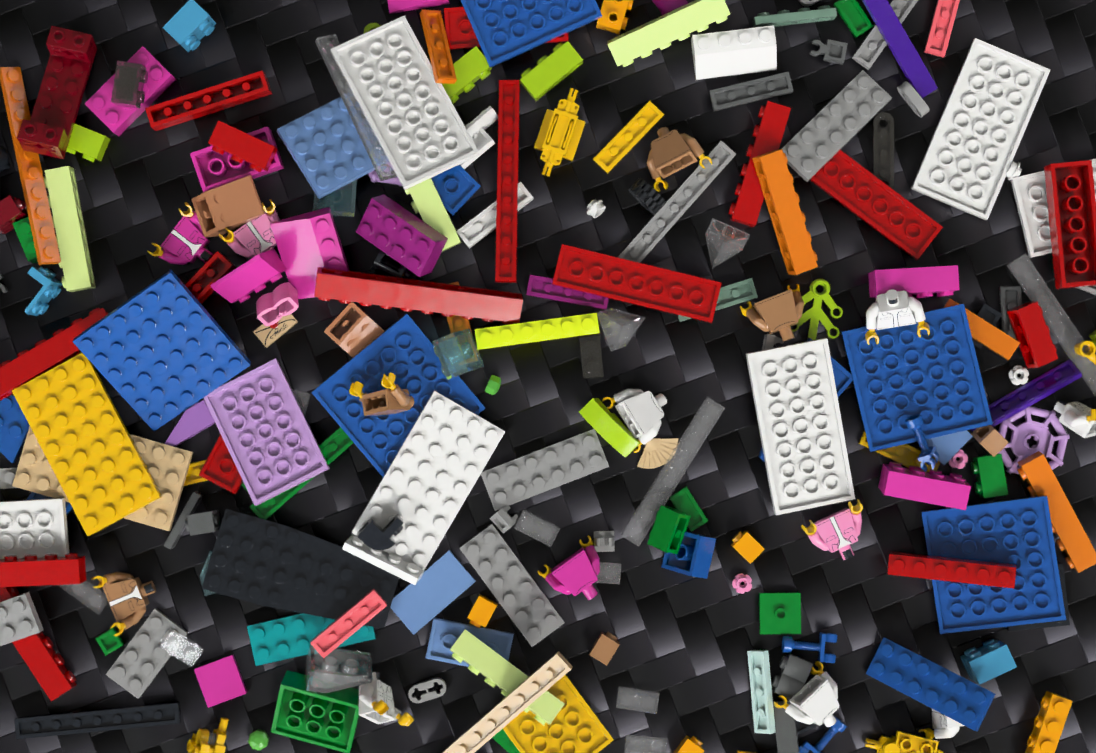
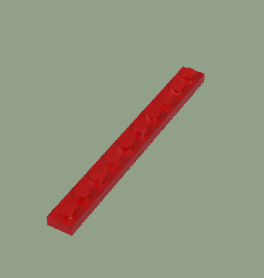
[495,80,520,282]

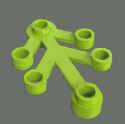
[792,279,843,340]

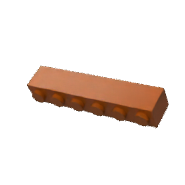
[752,149,818,275]
[1017,451,1096,573]

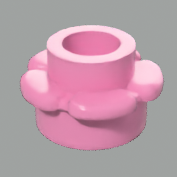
[948,449,968,469]
[732,573,752,594]

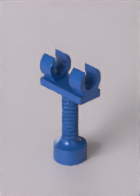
[905,414,939,472]
[782,632,837,663]
[799,716,847,753]

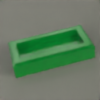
[833,0,873,39]
[669,487,708,532]

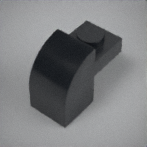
[357,514,404,550]

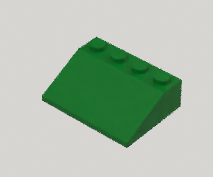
[271,670,360,753]

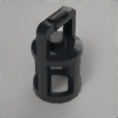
[371,250,425,281]

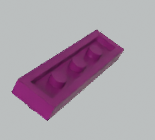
[526,275,609,310]

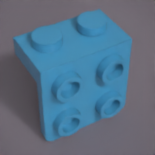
[24,266,62,316]

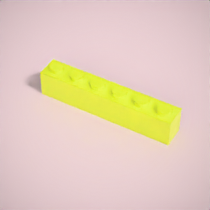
[475,313,600,350]

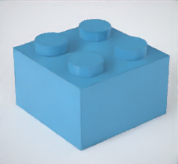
[163,0,216,52]
[960,639,1017,685]

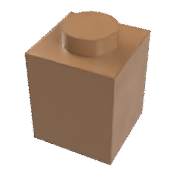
[971,425,1009,457]
[589,631,620,666]

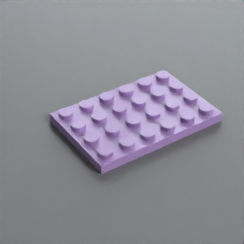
[204,358,330,506]

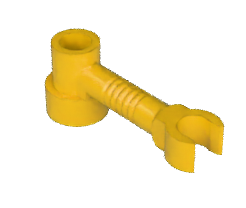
[1074,341,1096,365]

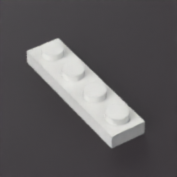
[456,182,534,249]
[342,534,425,585]

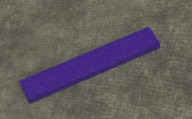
[862,0,938,98]
[970,359,1082,432]

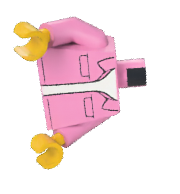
[219,199,280,258]
[801,499,863,560]

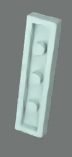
[747,650,776,734]

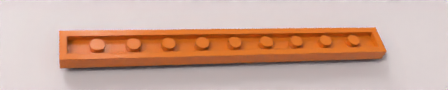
[0,67,61,265]

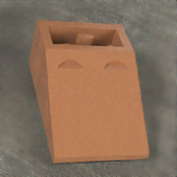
[191,175,265,237]
[324,302,385,357]

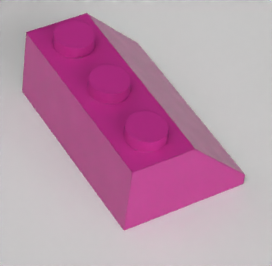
[210,249,287,303]

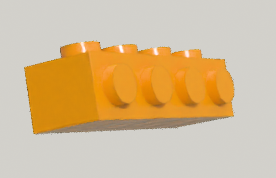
[596,0,634,34]
[1025,691,1072,753]

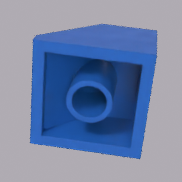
[661,531,716,579]

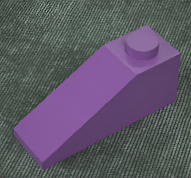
[164,400,215,447]

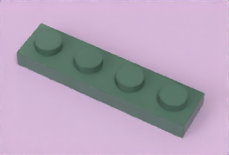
[753,5,837,28]
[677,278,758,322]

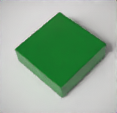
[95,627,125,656]

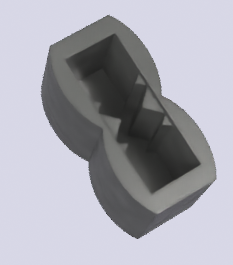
[771,653,813,699]

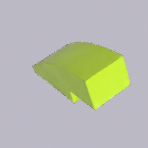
[579,398,640,457]

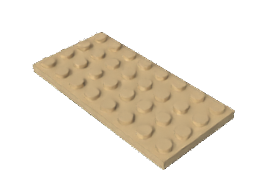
[12,427,193,531]

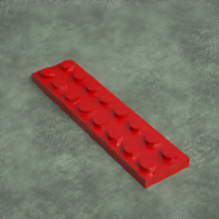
[810,150,943,260]
[552,244,722,323]

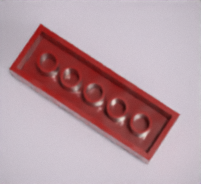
[1044,160,1096,289]

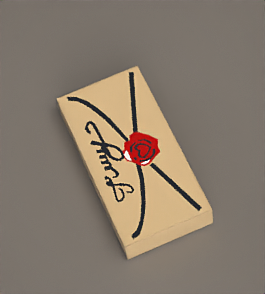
[254,314,298,348]

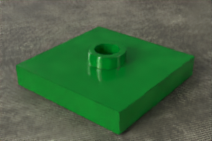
[759,592,801,634]

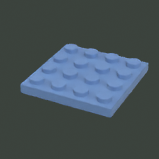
[277,93,389,199]

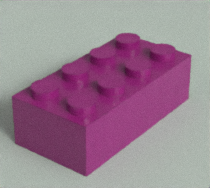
[356,194,448,277]

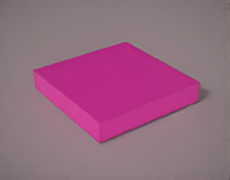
[194,654,247,708]

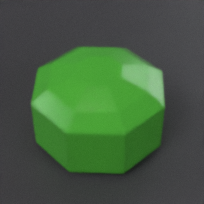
[485,375,501,395]
[248,729,269,751]

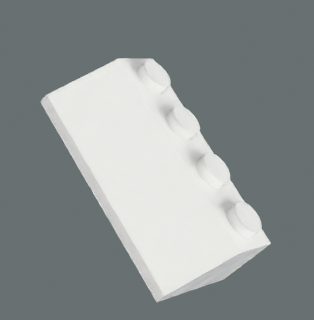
[691,25,777,80]

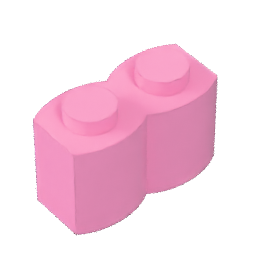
[256,282,299,326]

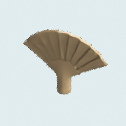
[637,438,678,469]

